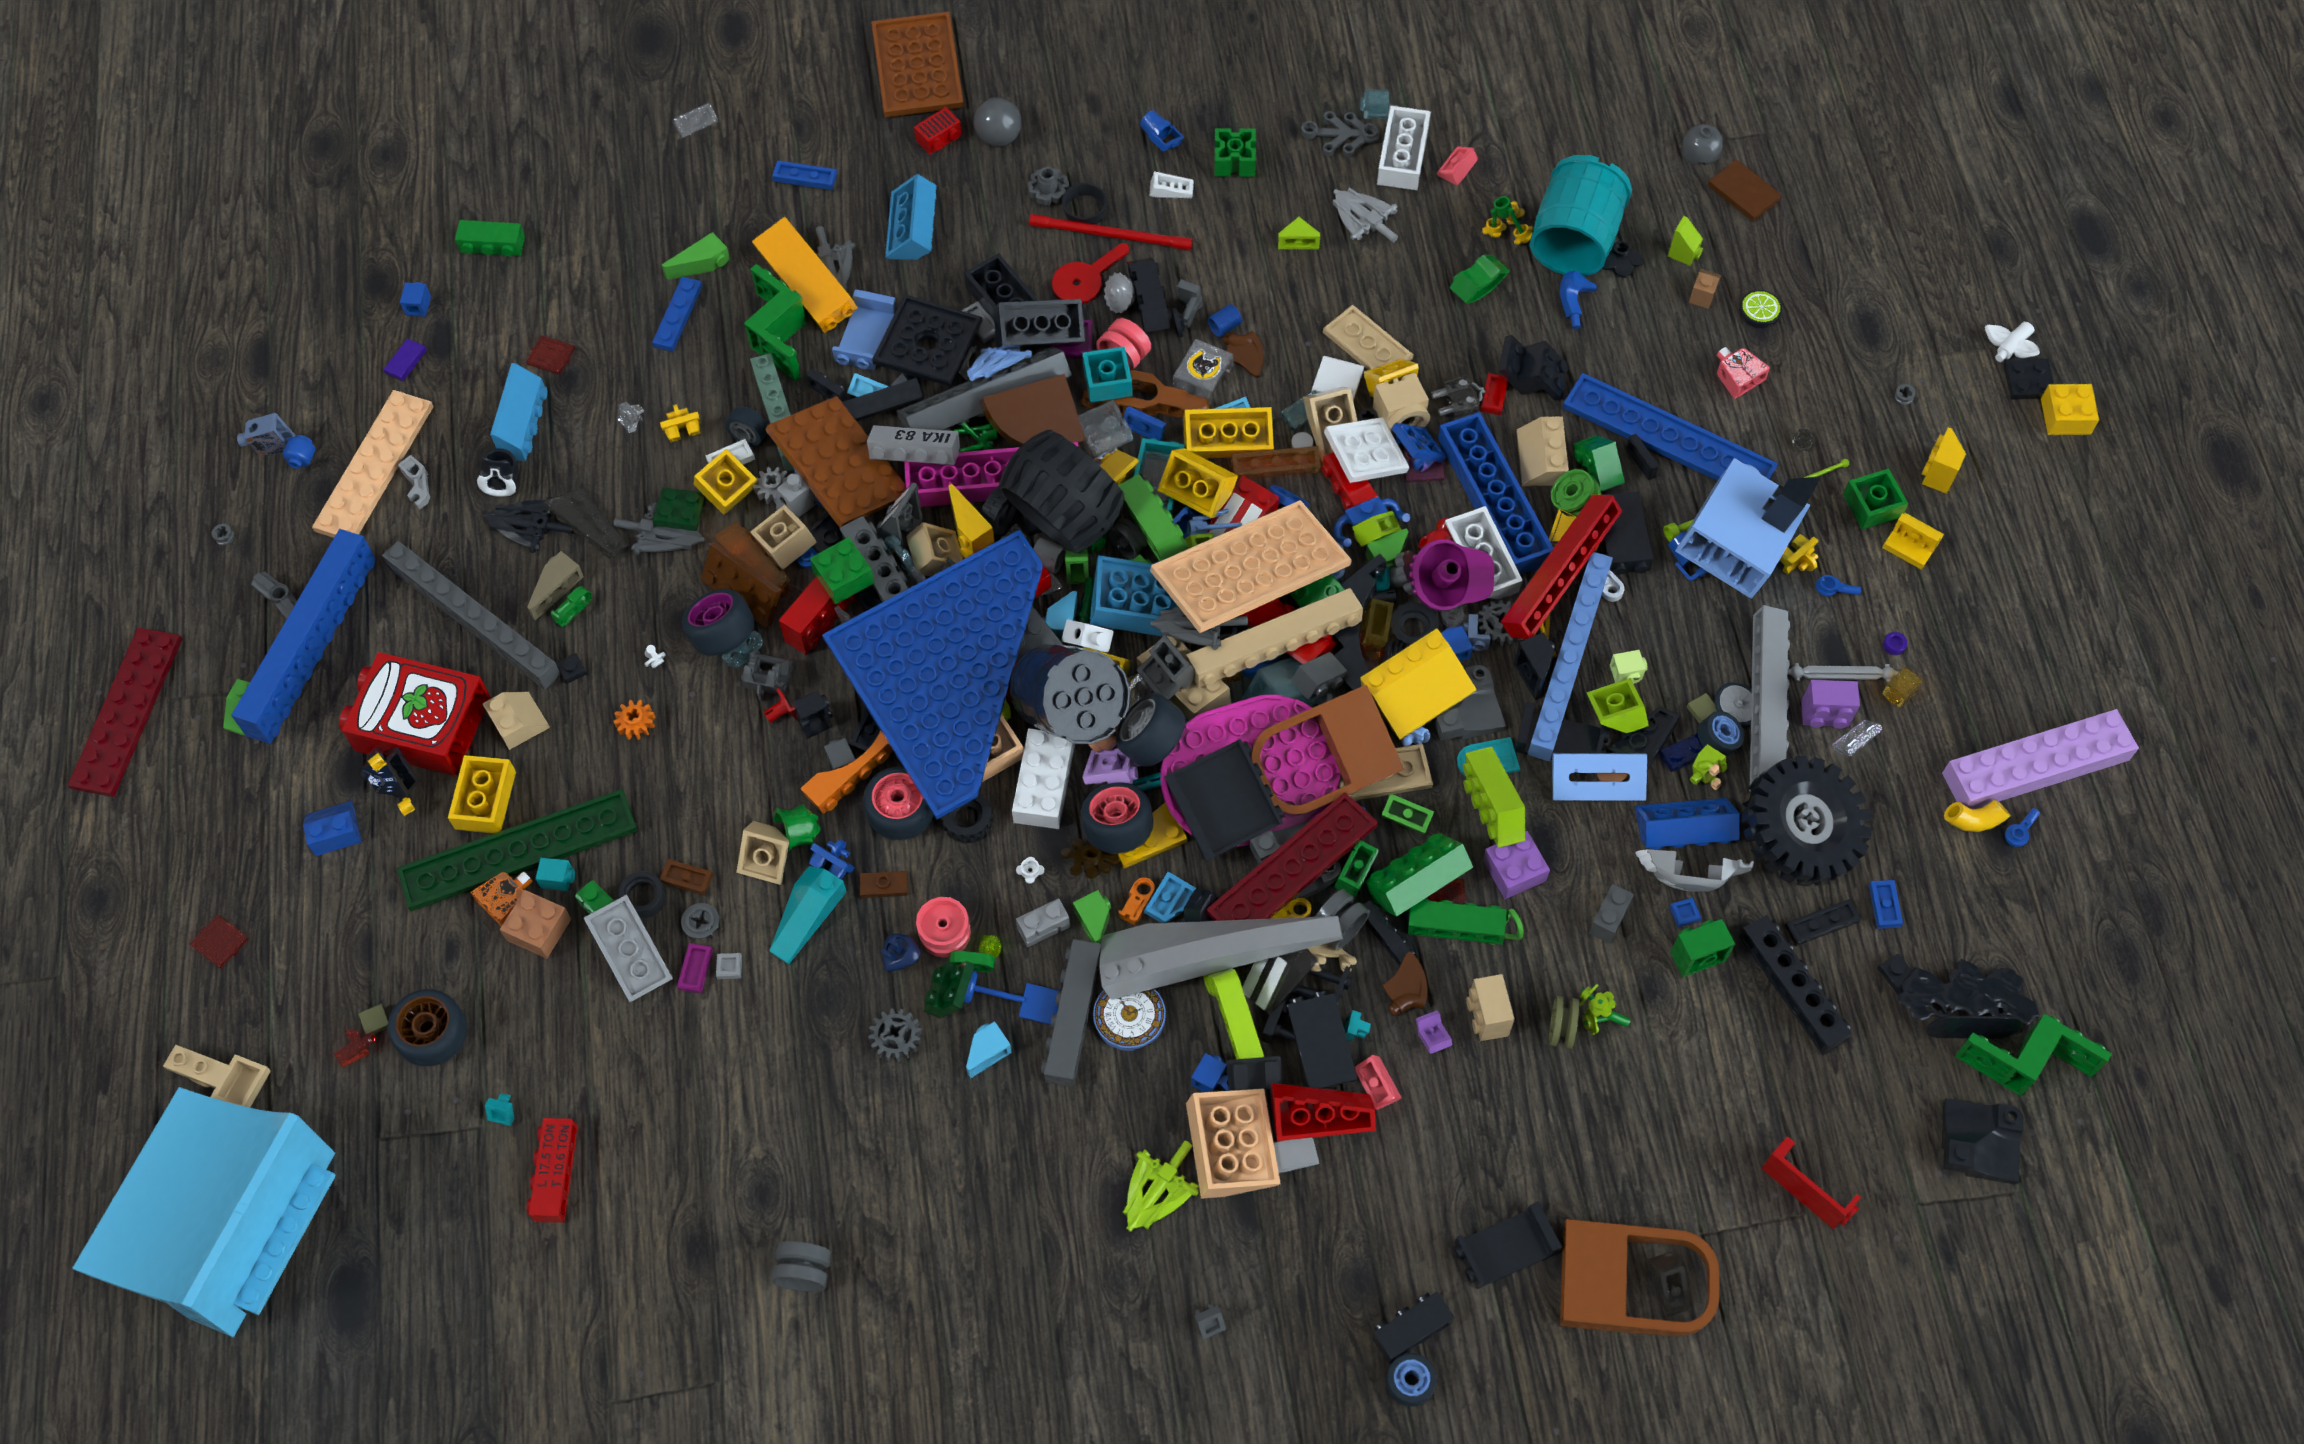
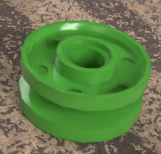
[1551,469,1601,517]

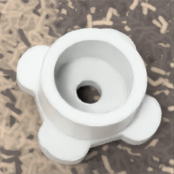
[1016,857,1044,884]

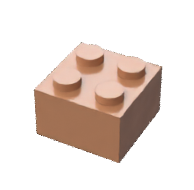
[500,890,571,959]

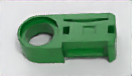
[551,586,592,628]

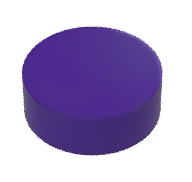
[1883,632,1907,655]

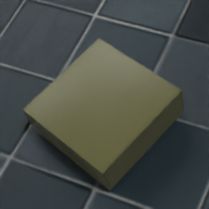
[1687,693,1717,724]
[359,1004,389,1037]

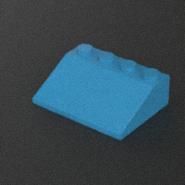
[1090,555,1178,636]

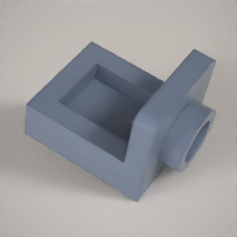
[1463,614,1491,651]

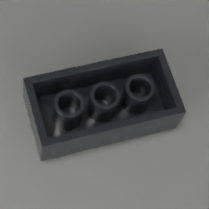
[964,253,1039,320]
[993,299,1085,350]

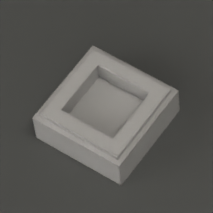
[716,953,742,979]

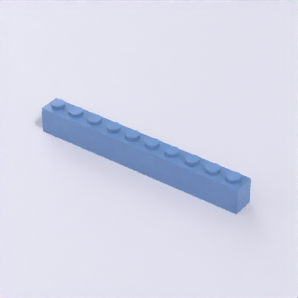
[1528,552,1613,762]

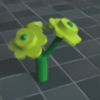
[1579,984,1630,1035]

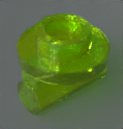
[978,935,1001,958]

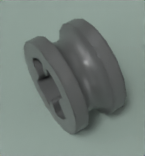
[1895,384,1916,405]
[212,524,235,545]

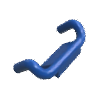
[1333,497,1410,547]

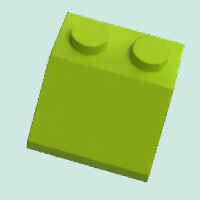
[1587,678,1649,733]

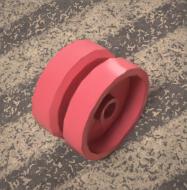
[1097,318,1151,370]
[916,897,971,958]

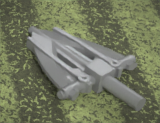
[1333,188,1398,242]

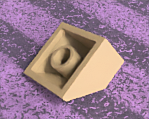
[736,821,789,885]

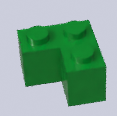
[1573,435,1625,491]

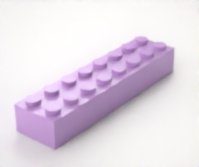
[1942,709,2139,809]

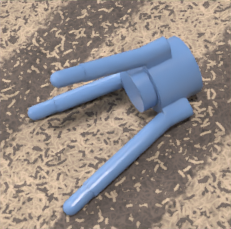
[1187,509,1242,536]

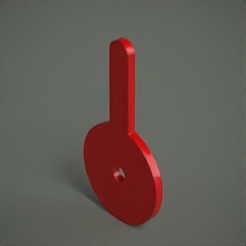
[1052,243,1129,304]

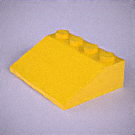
[1360,629,1477,740]

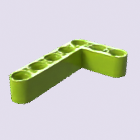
[1203,968,1264,1059]

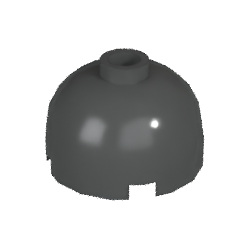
[1681,124,1723,165]

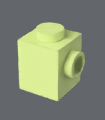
[1610,650,1647,684]

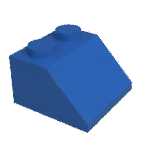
[303,801,362,856]

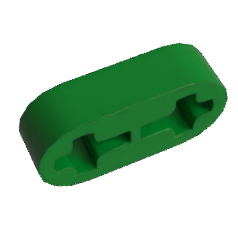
[949,951,995,973]

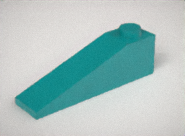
[769,866,847,965]

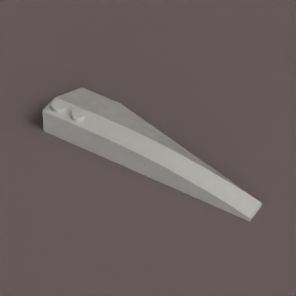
[1099,916,1343,1000]

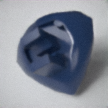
[880,933,921,971]

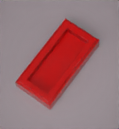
[1480,373,1508,416]

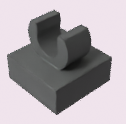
[1194,1304,1226,1340]

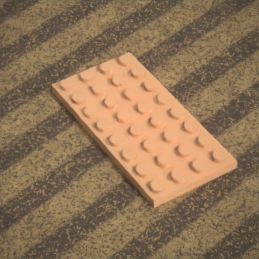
[1150,500,1351,633]

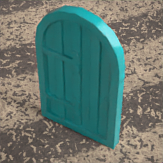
[1457,737,1520,776]

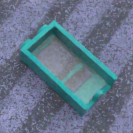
[1128,438,1185,516]

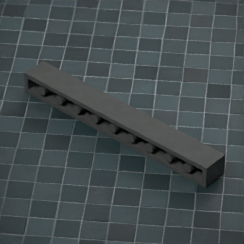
[382,541,561,690]

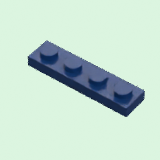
[652,277,702,352]

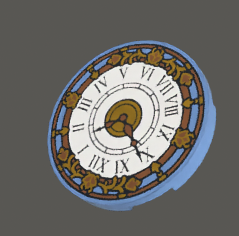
[1093,989,1166,1051]

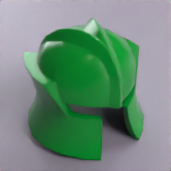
[773,804,821,852]

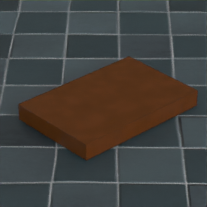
[1708,159,1782,221]

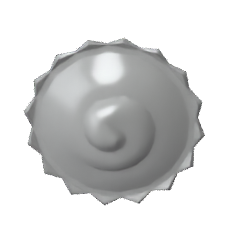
[1104,273,1135,314]

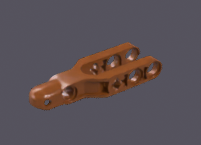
[1081,369,1210,418]

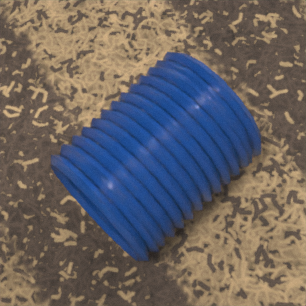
[1208,304,1242,337]

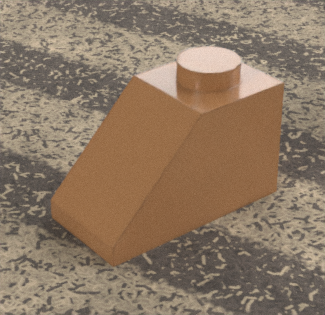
[1689,269,1721,309]

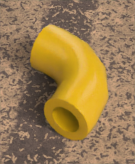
[1944,799,2011,832]

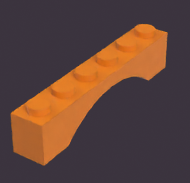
[800,731,893,815]

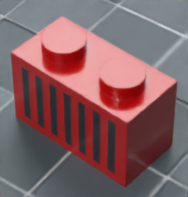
[914,107,962,155]

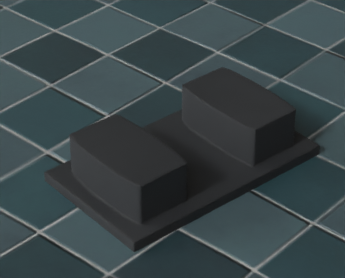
[1227,1056,1282,1091]

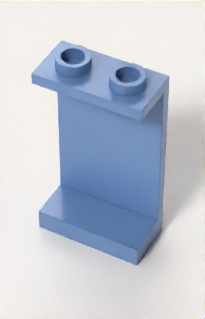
[832,289,897,370]

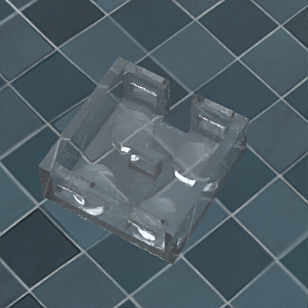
[1078,400,1133,458]

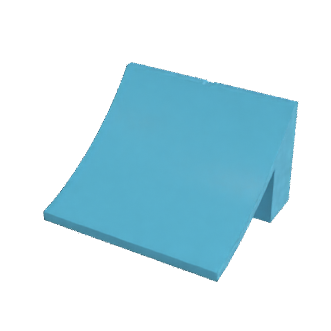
[72,1087,336,1337]

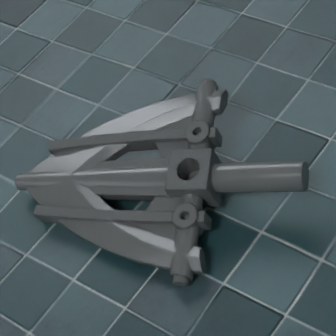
[814,226,856,291]
[613,503,705,555]
[1150,607,1248,650]

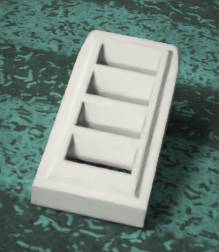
[1150,172,1193,198]

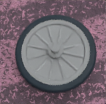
[1715,682,1752,727]

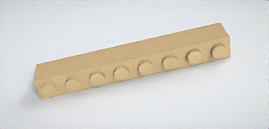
[1186,588,1363,688]

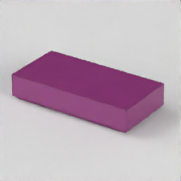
[677,943,713,994]

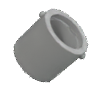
[1033,538,1066,574]

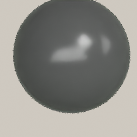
[973,97,1022,147]

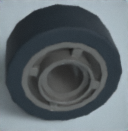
[725,406,768,447]

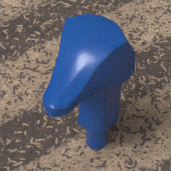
[1559,270,1597,329]

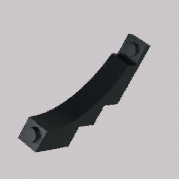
[1332,554,1386,692]

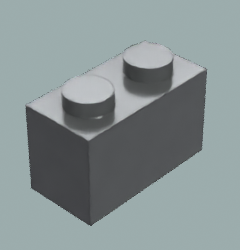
[1291,652,1348,700]
[1589,884,1634,944]

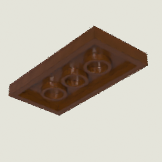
[700,542,782,628]

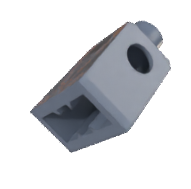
[237,413,295,455]

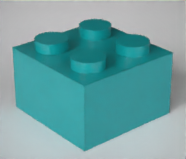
[1082,346,1133,403]

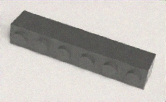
[1041,939,1101,1087]

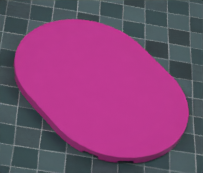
[1161,695,1340,847]

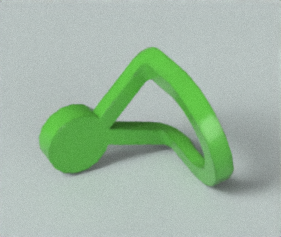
[1489,908,1524,945]

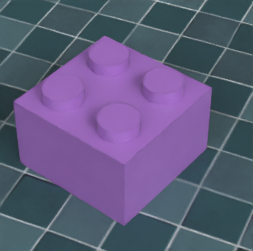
[1801,680,1860,729]
[1483,831,1550,899]

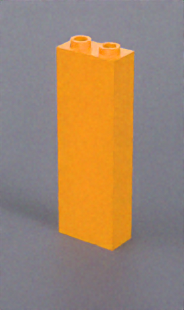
[752,217,858,333]

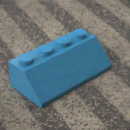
[885,174,936,260]
[490,363,548,461]

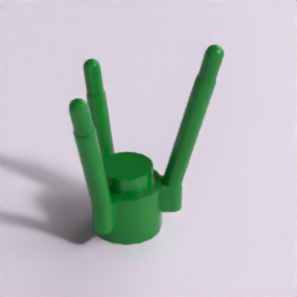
[954,424,997,452]

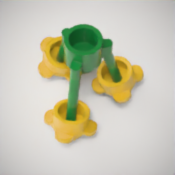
[1482,196,1534,245]

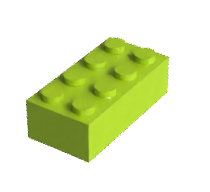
[1463,746,1525,848]

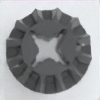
[681,903,720,940]

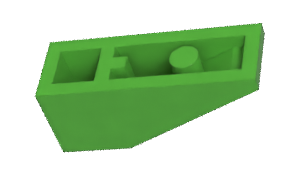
[662,232,730,280]

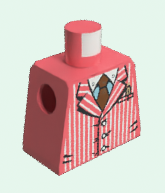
[1717,347,1770,399]

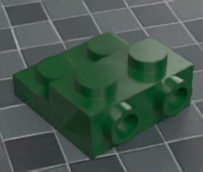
[924,961,975,1019]

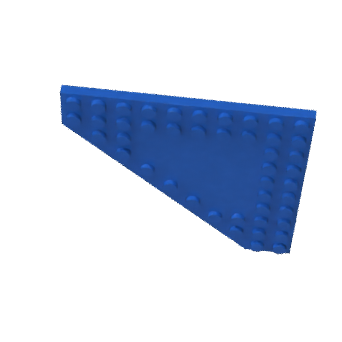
[822,530,1043,820]

